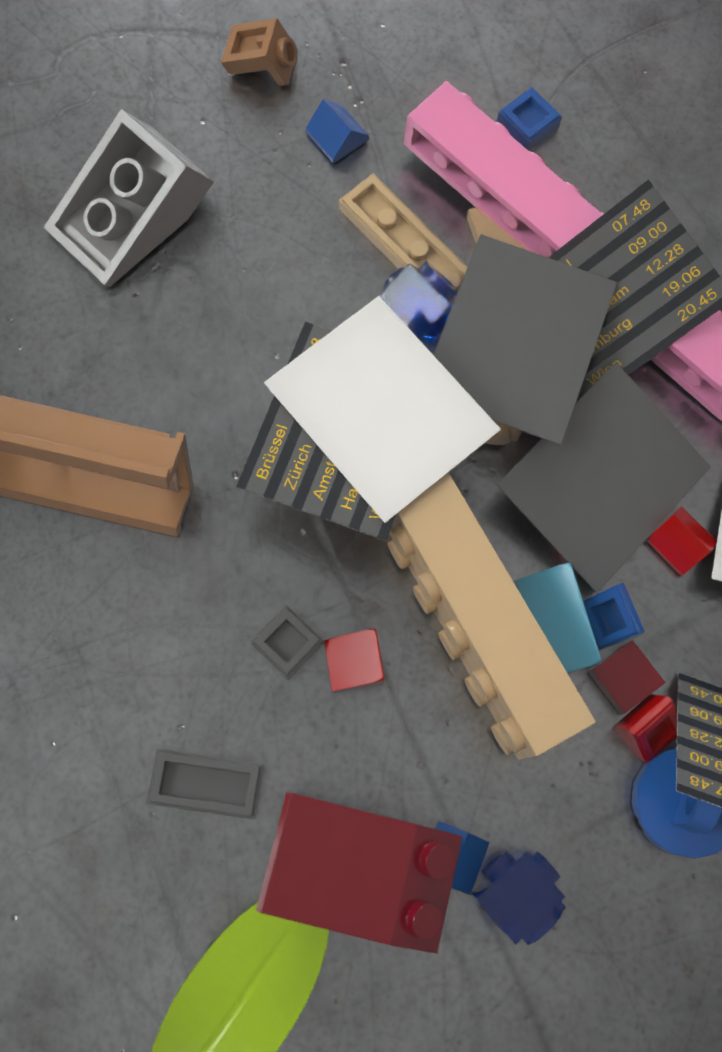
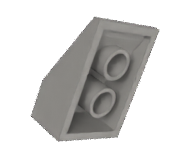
[43,109,214,287]

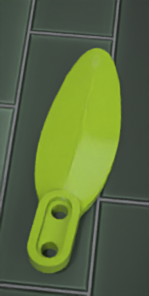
[151,903,329,1052]

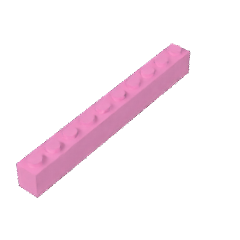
[403,81,722,421]

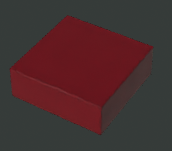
[588,640,666,715]

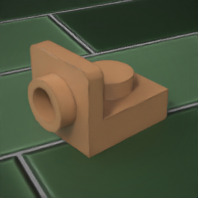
[221,18,298,86]

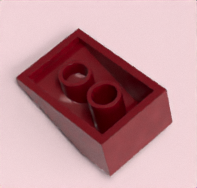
[256,792,462,954]

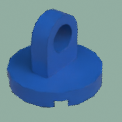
[631,748,722,859]

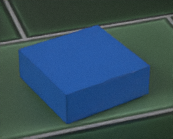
[496,87,562,150]

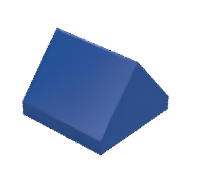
[306,98,369,163]
[583,583,645,650]
[436,821,490,895]

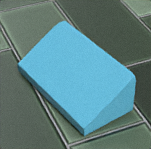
[514,563,601,674]

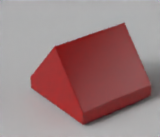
[646,506,717,576]
[612,694,677,763]

